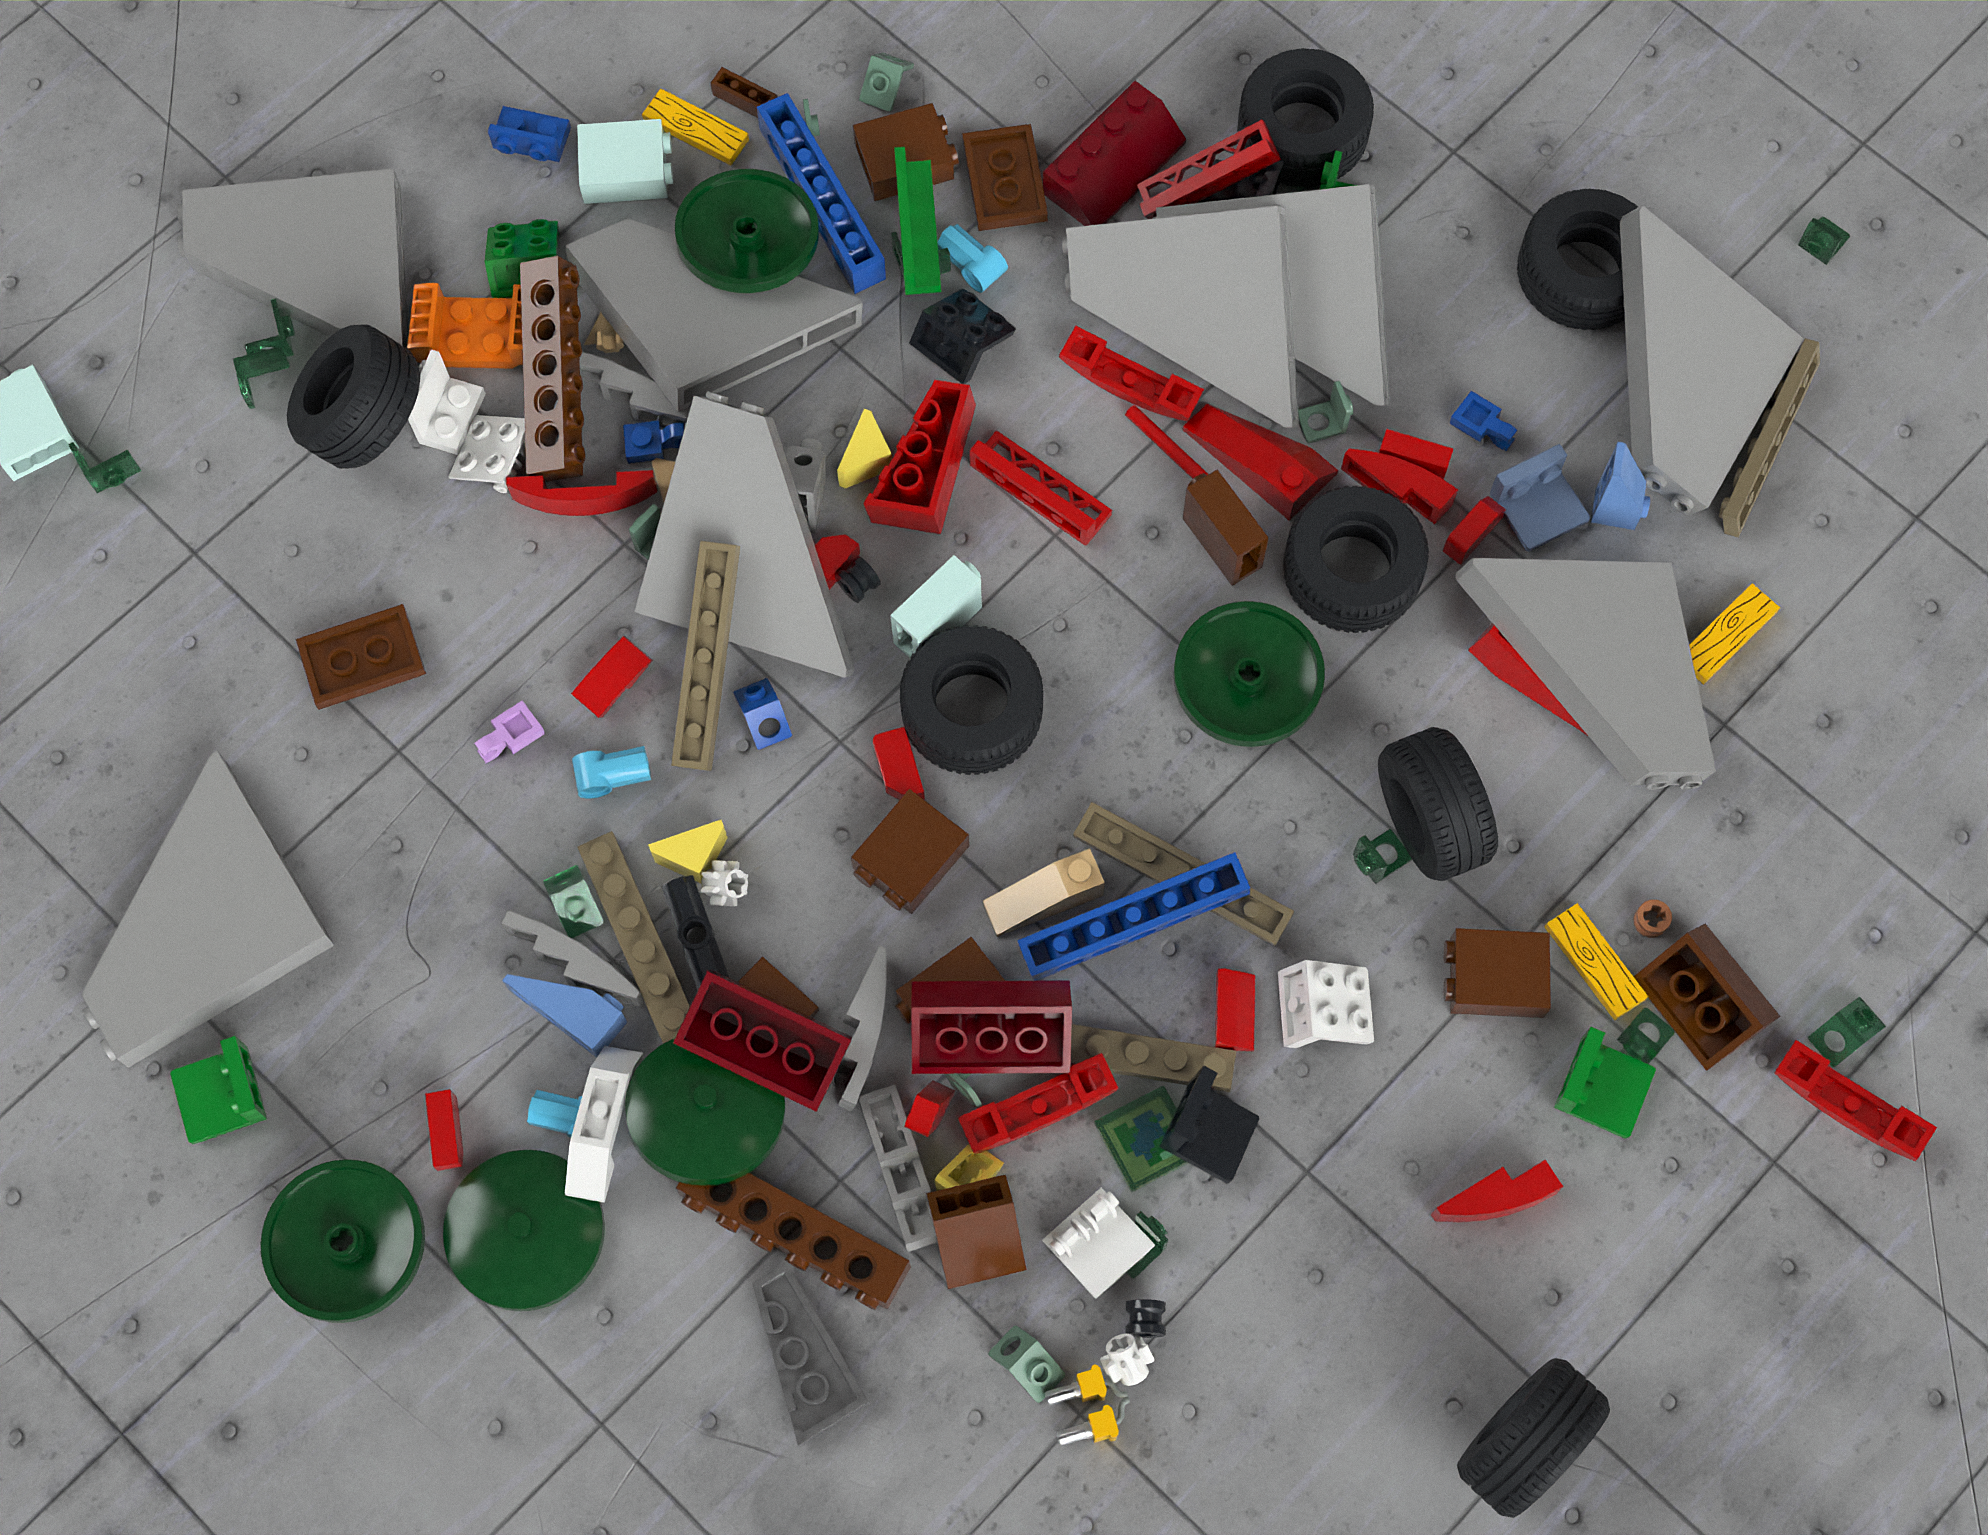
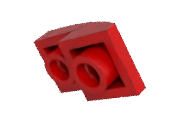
[571,636,653,718]

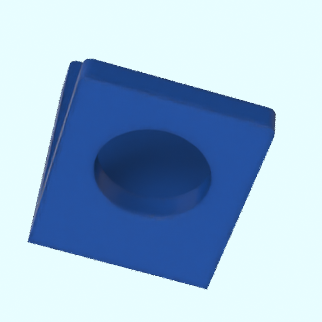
[733,678,792,750]

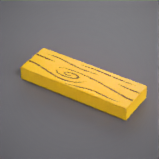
[642,88,749,166]
[1689,583,1780,685]
[1545,903,1648,1021]

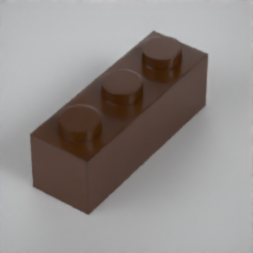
[711,67,777,118]

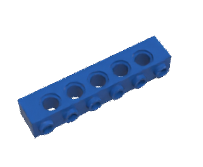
[756,93,886,294]
[1017,852,1250,981]

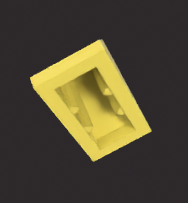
[837,409,892,488]
[648,820,727,883]
[935,1144,1004,1191]

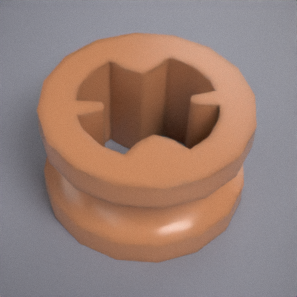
[1633,899,1672,938]

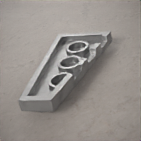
[752,1262,870,1447]

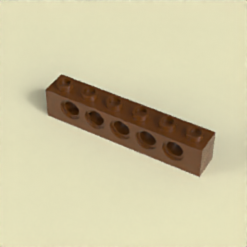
[520,256,585,482]
[676,1173,911,1310]

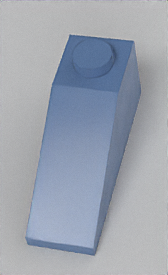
[1591,442,1650,530]
[502,974,627,1058]

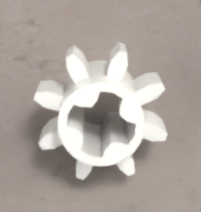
[701,860,748,906]
[1100,1334,1154,1386]

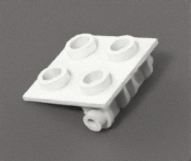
[449,415,526,493]
[1042,1187,1155,1299]

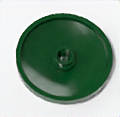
[675,169,819,293]
[1173,601,1325,747]
[625,1038,785,1186]
[443,1150,605,1311]
[260,1159,425,1323]

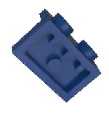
[488,106,571,162]

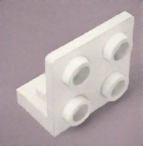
[408,350,486,455]
[1278,960,1374,1048]

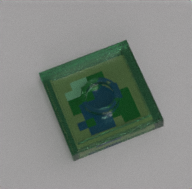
[1094,1085,1188,1193]

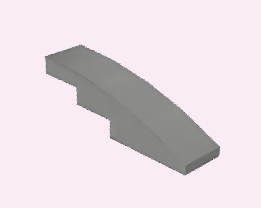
[579,351,690,429]
[502,910,644,1008]
[838,945,886,1112]
[859,1084,937,1252]

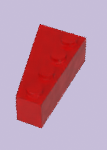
[863,380,976,534]

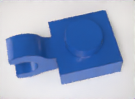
[1450,391,1517,451]
[623,420,684,464]

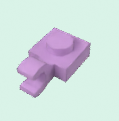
[474,701,545,763]

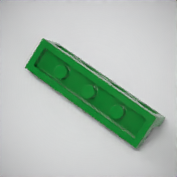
[894,147,941,295]

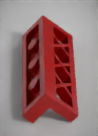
[1137,120,1281,219]
[970,430,1112,546]

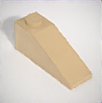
[983,849,1105,937]

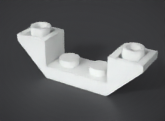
[565,1046,644,1203]

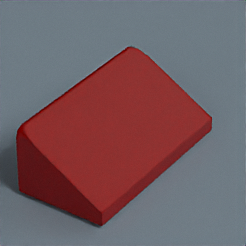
[1215,968,1255,1052]

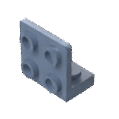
[1489,444,1590,552]

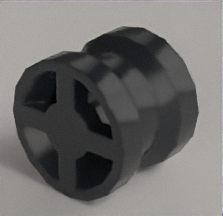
[835,556,881,603]
[1125,1299,1166,1338]

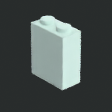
[577,119,673,204]
[0,365,79,481]
[890,555,982,658]

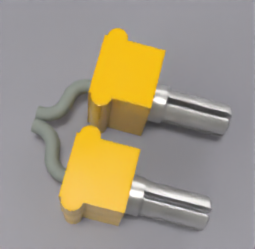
[1045,1364,1130,1446]

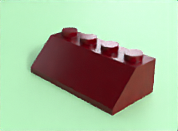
[1043,80,1186,226]
[673,969,852,1112]
[911,980,1072,1074]

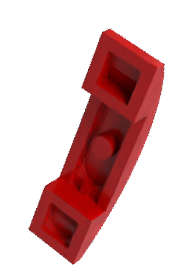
[1059,325,1204,421]
[506,470,658,516]
[1774,1040,1937,1161]
[958,1053,1119,1155]

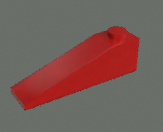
[1182,404,1339,521]
[1468,623,1588,736]

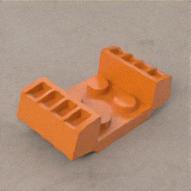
[407,283,523,369]

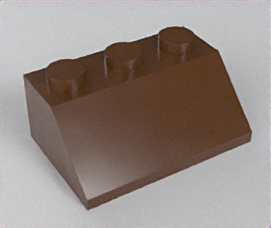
[1633,923,1781,1071]

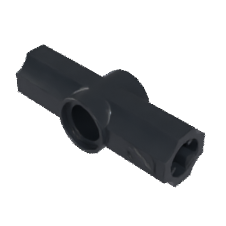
[662,875,729,990]

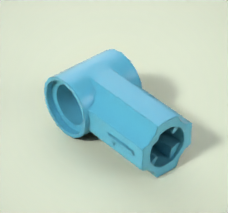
[937,224,1008,293]
[572,746,651,799]
[527,1090,582,1138]

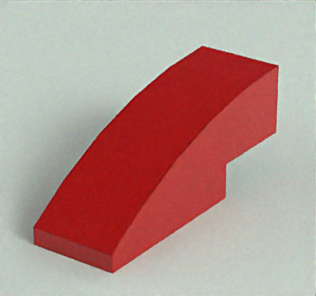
[1341,448,1458,525]
[1431,1160,1564,1222]

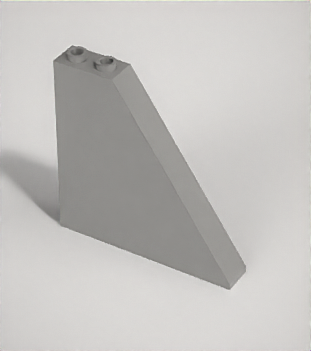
[177,168,408,349]
[1153,184,1390,406]
[1620,205,1804,516]
[1062,206,1299,428]
[566,218,863,412]
[634,391,854,678]
[1455,558,1716,790]
[81,751,334,1068]

